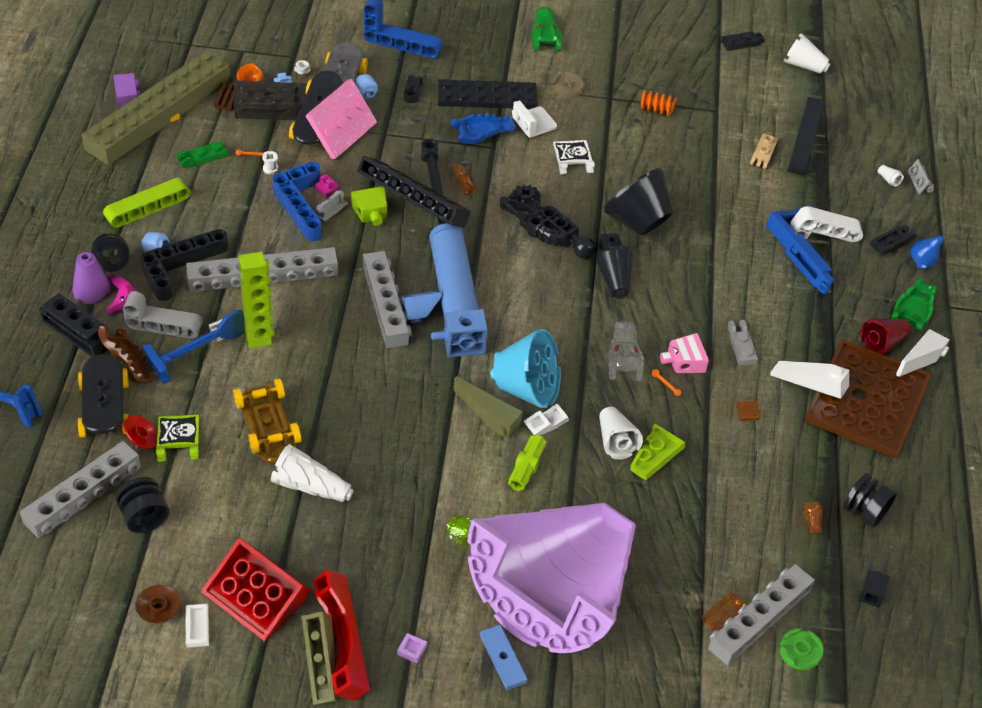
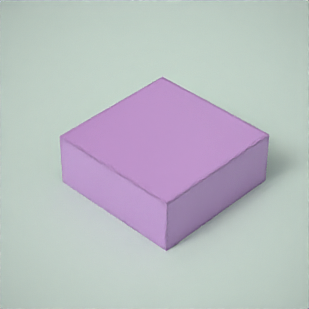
[397,633,427,663]

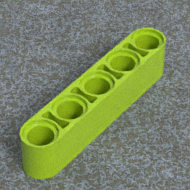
[103,178,191,228]

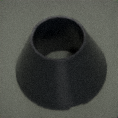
[604,168,673,236]

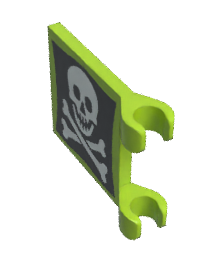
[156,415,199,461]

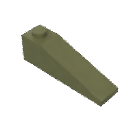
[454,376,523,439]
[302,611,336,706]

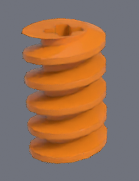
[641,89,677,117]

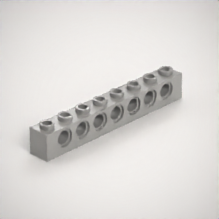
[186,247,338,292]

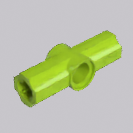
[508,434,547,491]

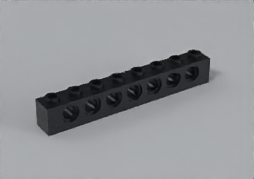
[357,156,471,228]

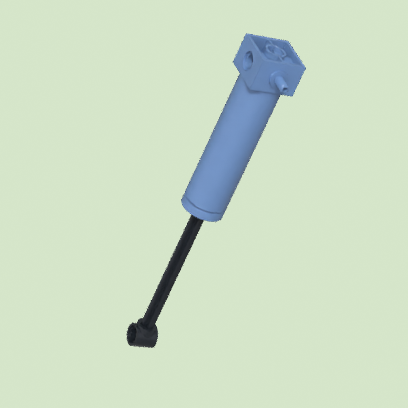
[421,139,487,358]

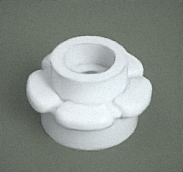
[294,60,310,75]

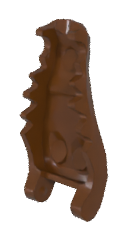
[98,326,155,384]

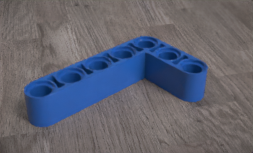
[364,0,443,58]
[273,162,322,242]

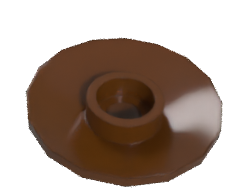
[136,585,181,624]

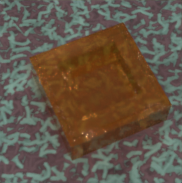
[736,401,760,421]

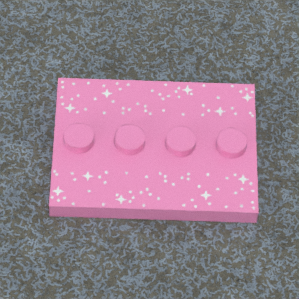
[305,79,377,159]

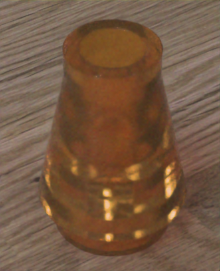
[802,501,823,534]

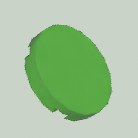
[779,628,824,670]

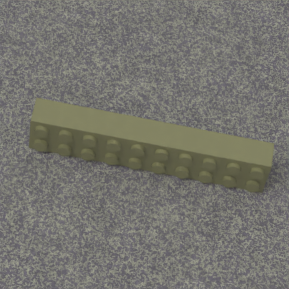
[81,51,231,165]

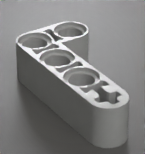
[123,291,203,339]

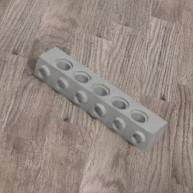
[363,251,412,348]
[20,441,141,539]
[708,564,815,666]

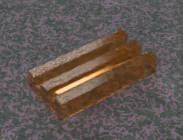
[701,592,745,631]

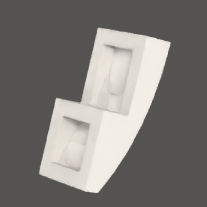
[524,404,569,435]

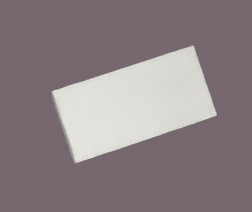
[186,603,209,648]

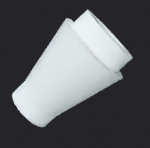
[878,165,903,186]

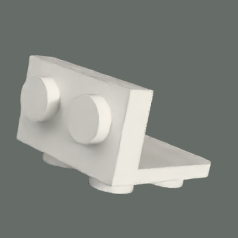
[512,101,557,138]

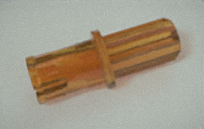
[453,164,476,195]

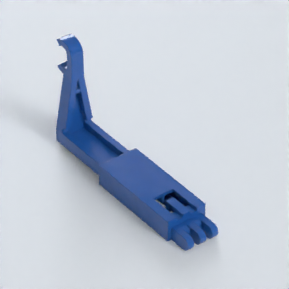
[766,204,834,294]

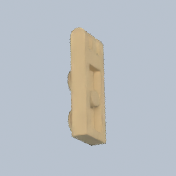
[750,133,779,170]

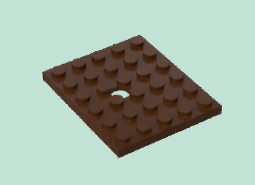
[804,339,932,459]

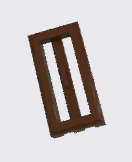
[215,82,240,110]

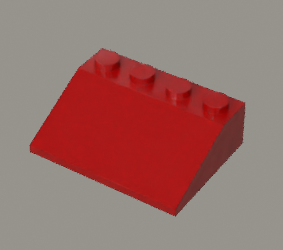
[200,538,312,641]

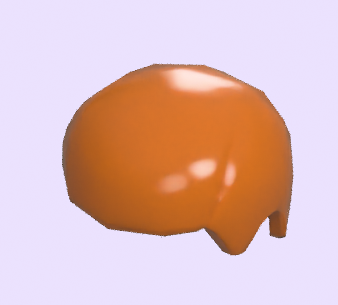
[236,63,263,89]

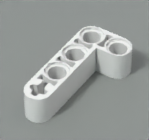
[790,206,863,242]

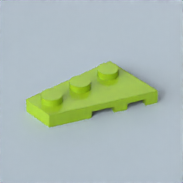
[631,424,685,480]

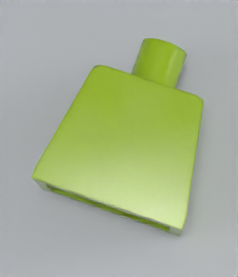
[351,186,387,226]

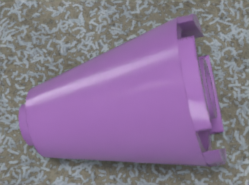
[72,252,111,304]

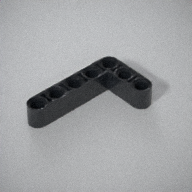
[788,96,825,175]
[140,229,228,301]

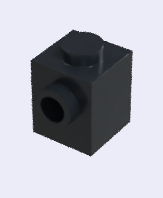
[599,232,622,251]

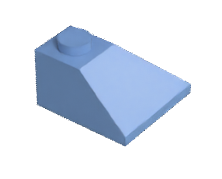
[399,291,442,323]

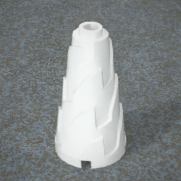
[271,444,354,503]

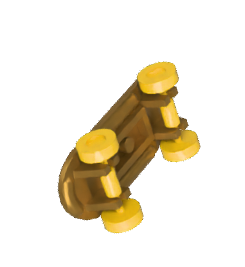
[233,378,301,465]

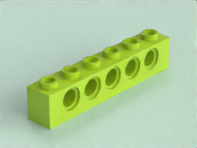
[238,252,274,349]

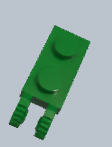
[176,141,228,168]

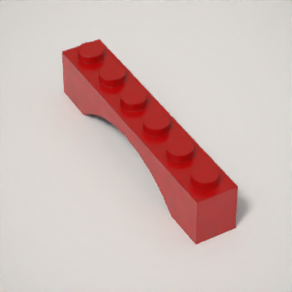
[313,569,370,701]

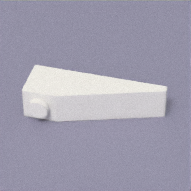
[896,329,950,377]
[770,361,849,399]

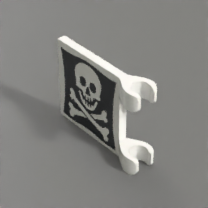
[553,140,595,174]

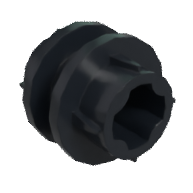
[91,232,130,273]

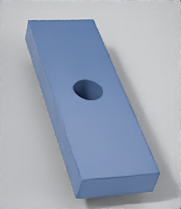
[480,625,528,691]

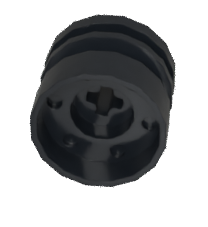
[843,473,897,528]
[115,477,170,533]

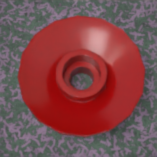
[124,415,158,450]

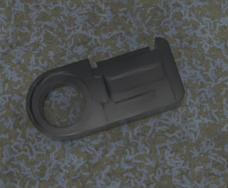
[404,75,423,103]

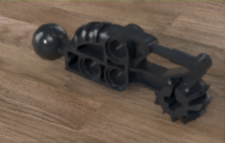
[500,183,596,259]

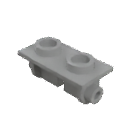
[908,159,934,195]
[314,190,348,222]

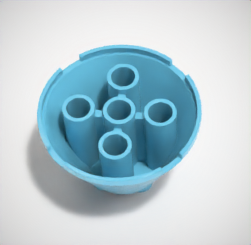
[490,329,561,408]

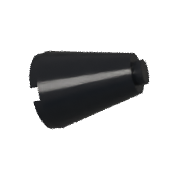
[596,246,633,299]

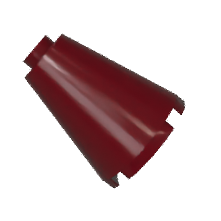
[860,318,912,355]

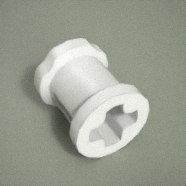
[262,151,279,174]

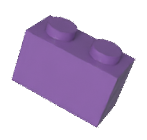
[113,73,140,109]

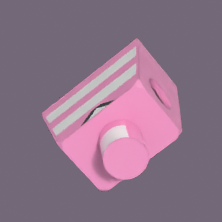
[660,333,709,373]

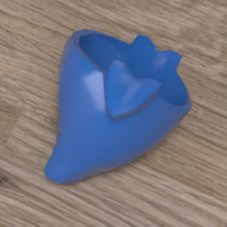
[910,236,944,269]

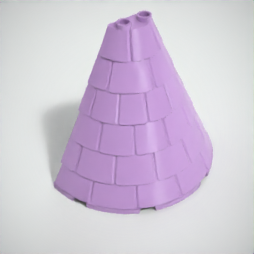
[467,503,636,653]

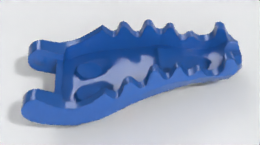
[451,113,516,144]

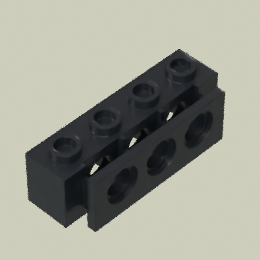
[39,293,111,357]

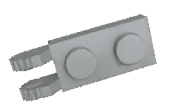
[728,320,758,366]

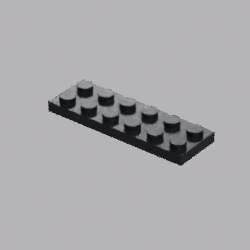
[438,79,537,109]

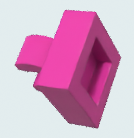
[315,174,340,198]

